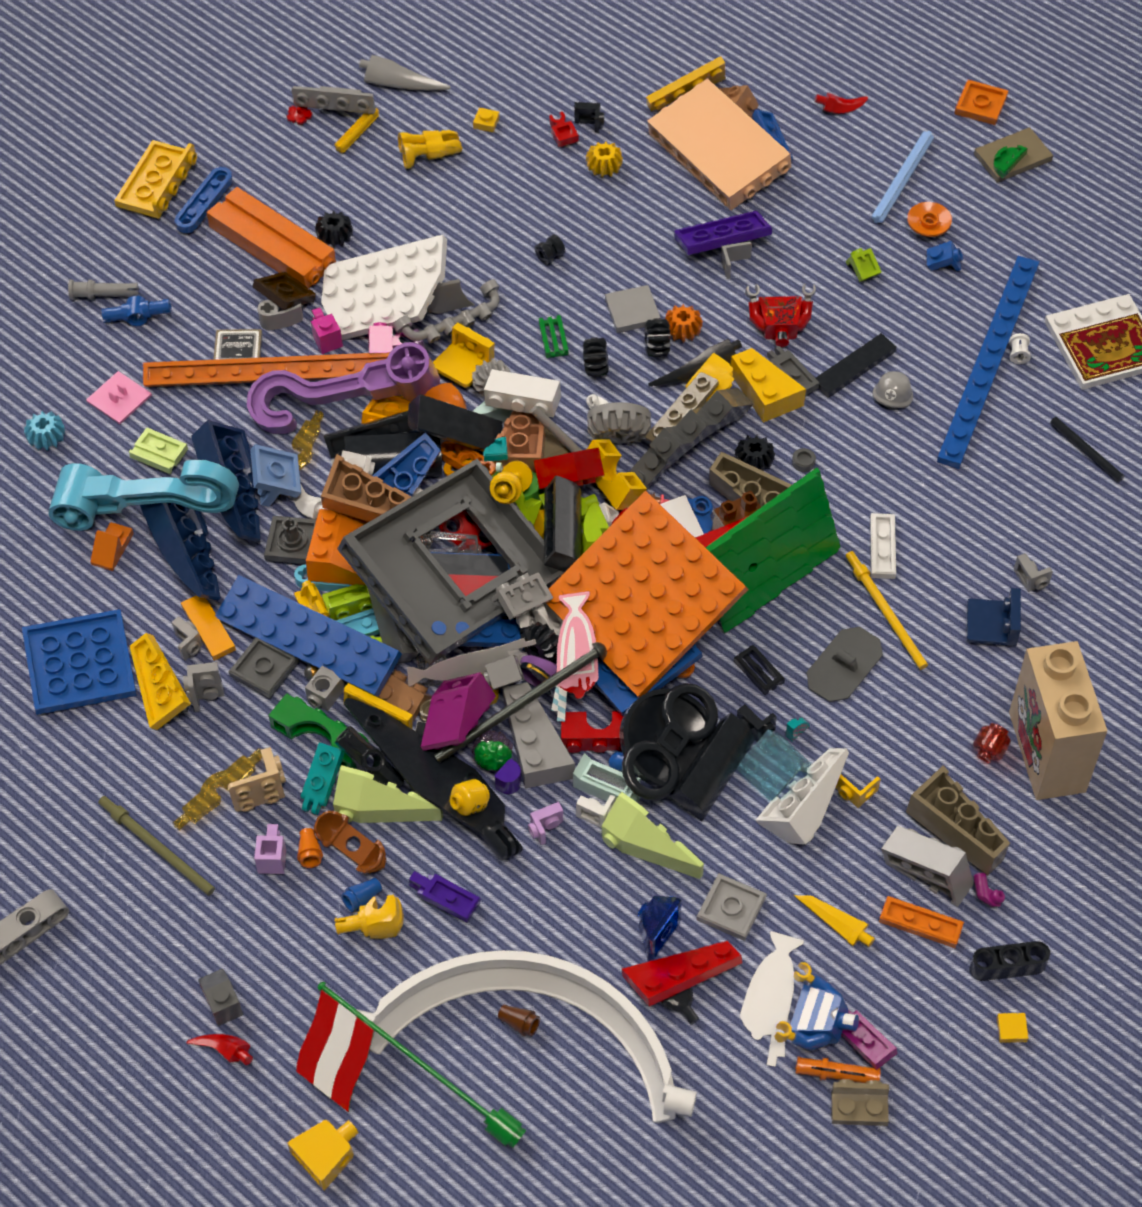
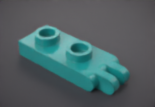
[301,742,344,815]

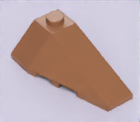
[496,411,546,473]

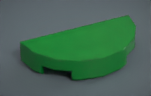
[993,145,1028,179]

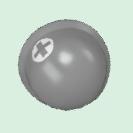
[873,371,913,408]

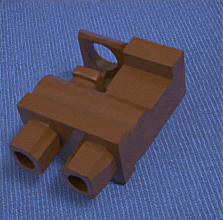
[712,491,761,531]

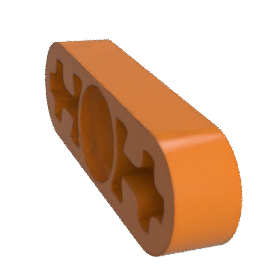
[441,441,496,476]

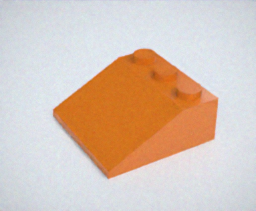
[306,509,368,585]

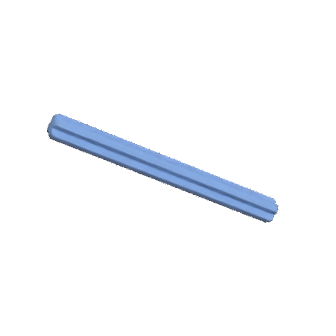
[871,131,934,224]

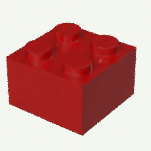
[534,447,604,489]

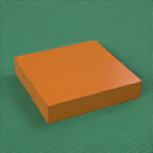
[954,80,1009,126]

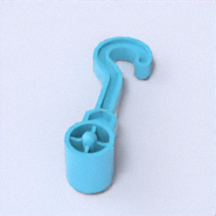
[48,460,239,531]

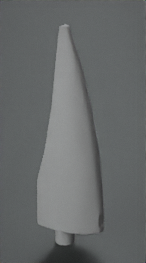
[359,55,450,90]

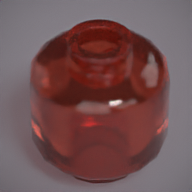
[973,723,1011,763]

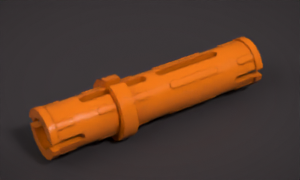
[795,1056,881,1083]

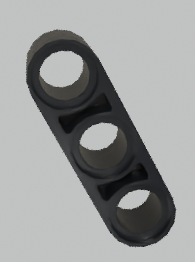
[970,941,1050,981]

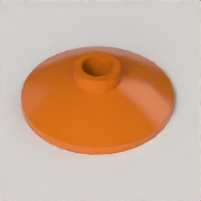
[907,202,952,237]

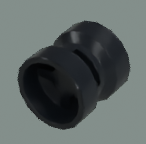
[534,234,566,265]

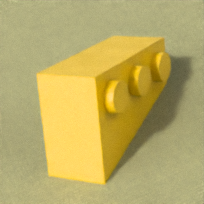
[731,348,806,423]

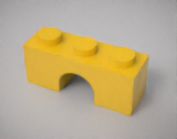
[586,439,647,510]

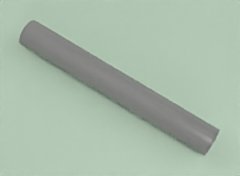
[530,405,582,452]

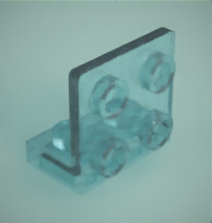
[737,729,812,801]

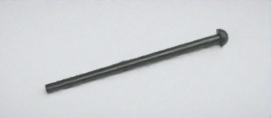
[434,642,607,763]

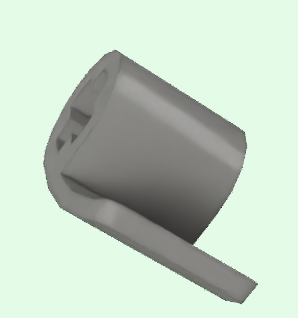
[257,300,303,330]

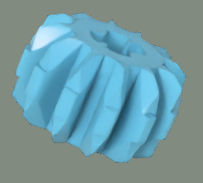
[24,411,65,451]

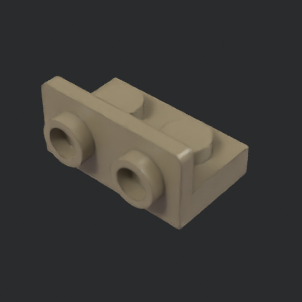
[831,1079,889,1126]

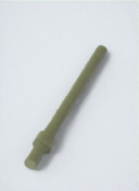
[98,796,215,896]

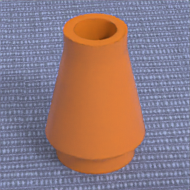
[297,828,323,868]

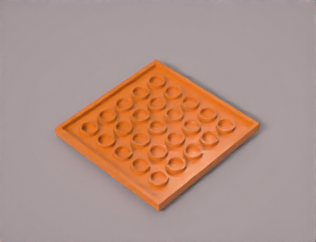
[546,490,749,697]

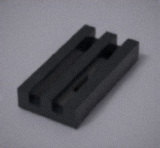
[734,645,785,696]

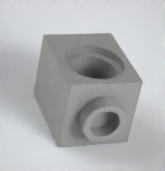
[483,655,525,690]
[305,666,344,711]

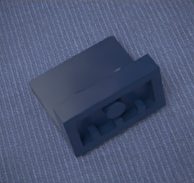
[967,588,1021,646]

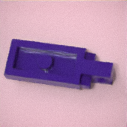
[409,871,481,923]

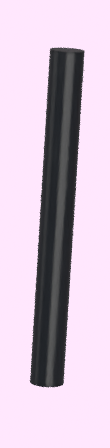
[1050,417,1125,483]

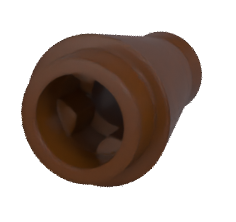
[498,1004,540,1036]

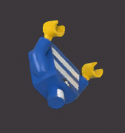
[774,962,859,1051]

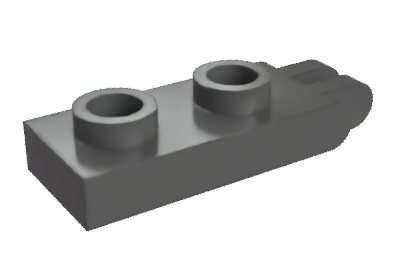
[767,346,819,396]

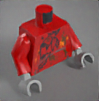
[745,283,816,347]

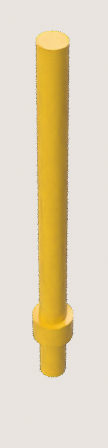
[845,551,928,670]

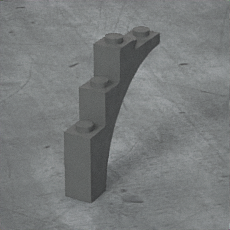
[629,388,753,489]

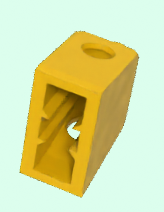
[287,1120,359,1191]

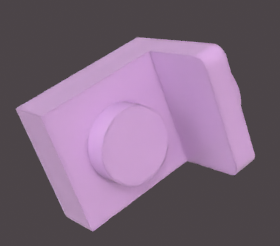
[528,802,563,845]

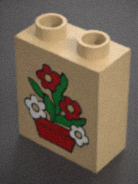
[1009,641,1107,800]

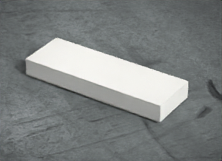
[870,513,896,579]

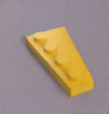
[646,56,725,111]
[130,633,191,730]

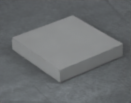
[605,285,660,333]
[696,873,767,941]

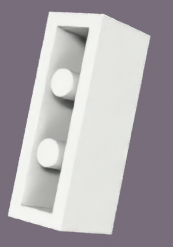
[484,369,561,417]

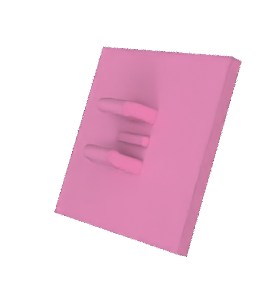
[86,371,152,424]

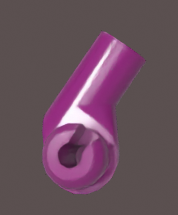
[973,873,1005,907]

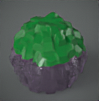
[472,730,513,771]

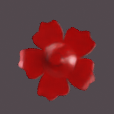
[286,105,313,124]

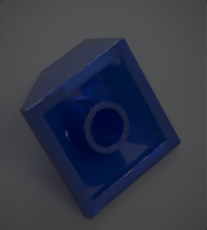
[638,896,682,962]

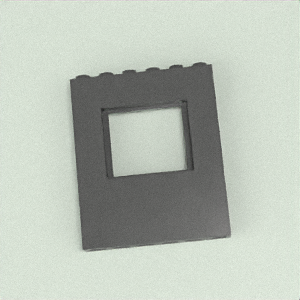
[337,459,565,665]

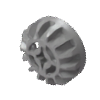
[587,402,651,445]

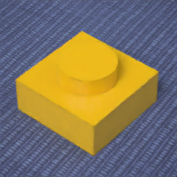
[473,107,500,133]

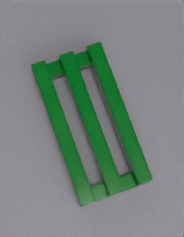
[538,315,569,358]

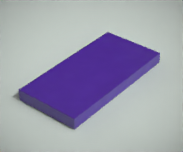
[674,210,772,255]

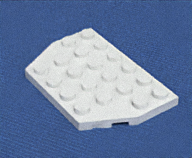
[321,235,447,340]

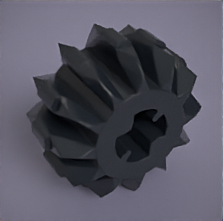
[315,210,353,248]
[644,318,671,357]
[583,337,609,377]
[735,434,775,471]
[521,622,559,662]

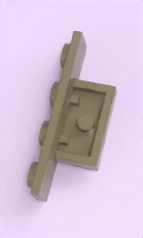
[645,372,719,443]

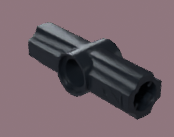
[334,726,405,789]

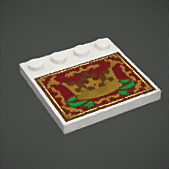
[1044,294,1142,390]

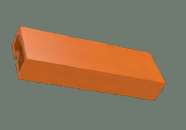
[206,187,336,288]

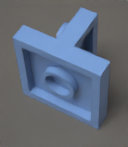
[250,444,301,507]

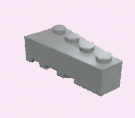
[503,682,575,789]

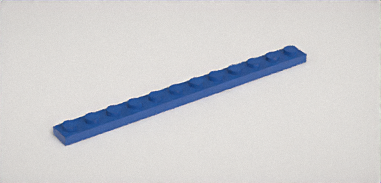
[937,255,1039,469]

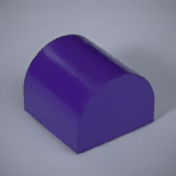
[495,758,521,795]

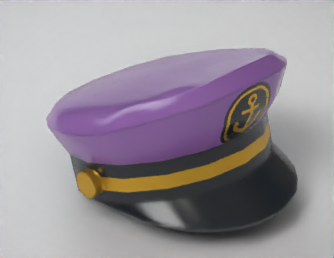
[520,655,557,695]

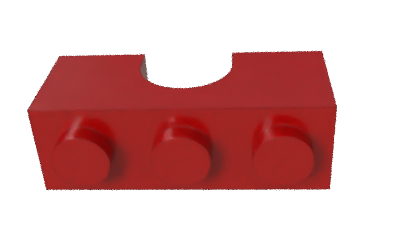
[561,711,623,753]

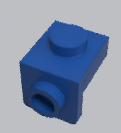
[927,241,963,271]

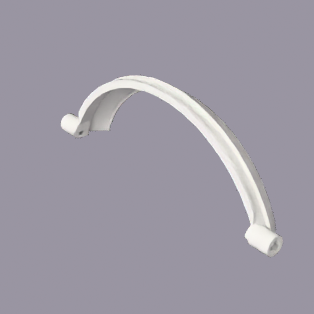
[356,951,697,1123]

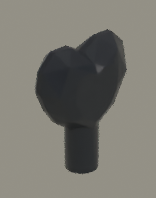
[661,987,699,1025]

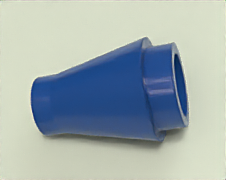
[341,878,382,912]

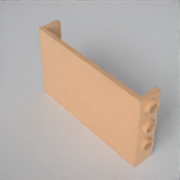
[647,79,791,211]

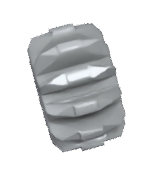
[472,358,510,397]

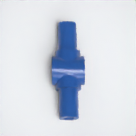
[101,296,172,326]

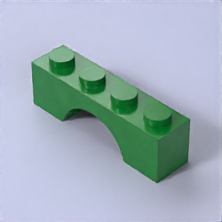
[268,693,370,770]

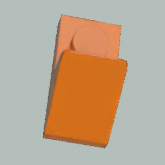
[90,522,134,571]

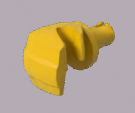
[335,894,404,939]

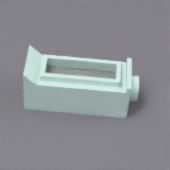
[573,753,640,803]

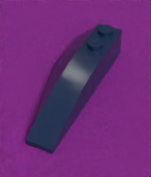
[191,420,261,542]
[140,503,221,601]

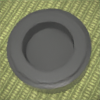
[792,448,816,472]

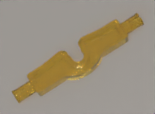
[278,410,324,497]
[172,748,263,831]

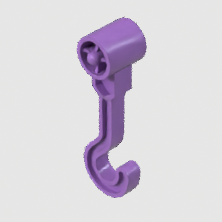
[247,342,440,434]

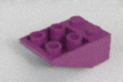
[421,672,496,751]

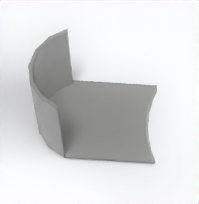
[427,279,475,314]

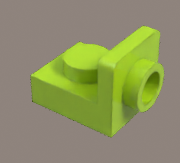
[845,248,882,282]

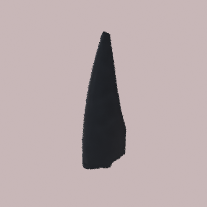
[648,339,742,387]

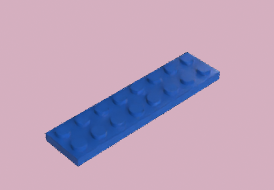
[215,575,402,697]

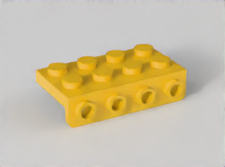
[114,140,197,219]

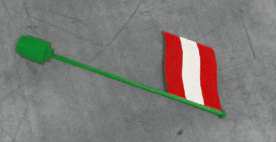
[296,982,526,1148]

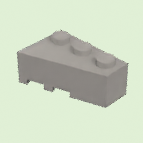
[881,826,974,907]

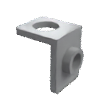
[721,241,752,279]

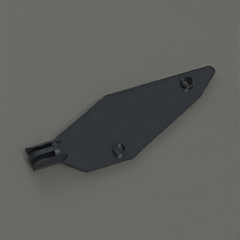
[344,698,523,861]

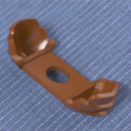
[314,811,386,873]

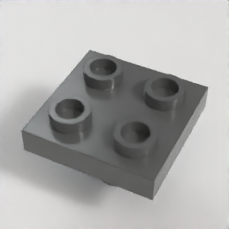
[264,516,317,564]

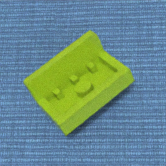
[322,584,373,621]

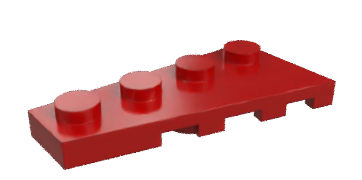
[622,941,742,1007]

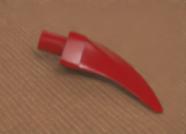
[814,93,868,113]
[186,1034,253,1065]

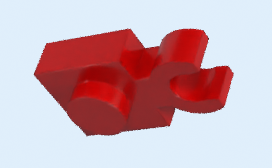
[549,112,579,147]

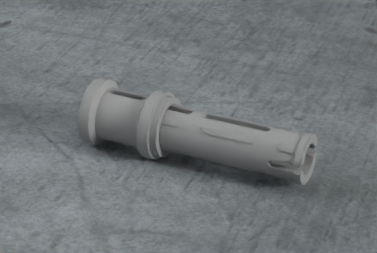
[68,279,139,300]

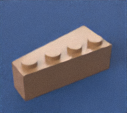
[321,454,411,522]

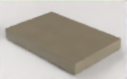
[974,127,1053,183]

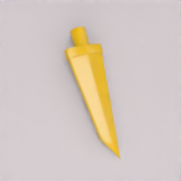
[794,895,875,947]

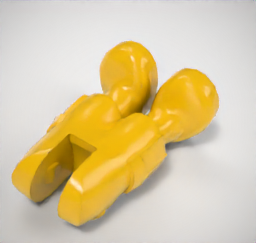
[398,130,462,169]

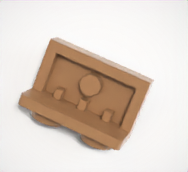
[378,670,432,722]

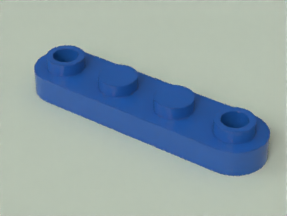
[175,167,233,233]

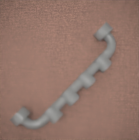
[392,279,500,344]

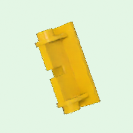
[294,580,329,617]

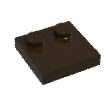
[252,272,316,310]

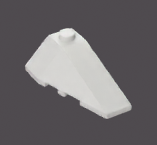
[756,748,849,844]

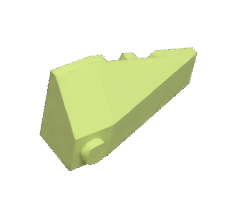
[333,765,443,823]
[602,792,704,879]

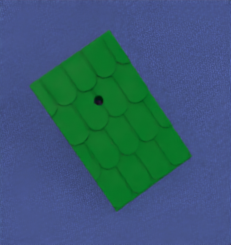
[695,467,841,633]

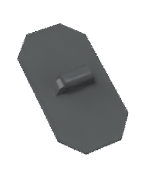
[806,627,883,702]

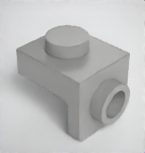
[171,616,203,661]

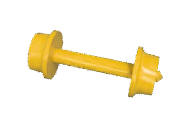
[490,461,533,504]

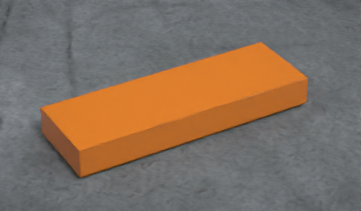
[879,896,964,949]

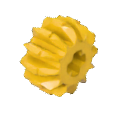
[586,141,623,178]

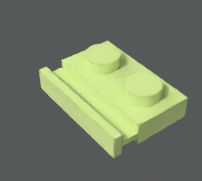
[129,428,188,474]

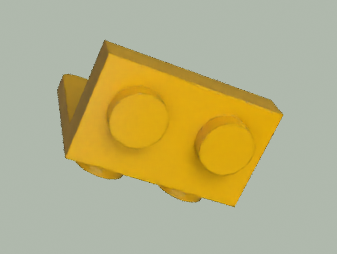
[433,322,495,387]

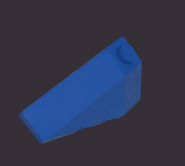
[372,433,441,497]

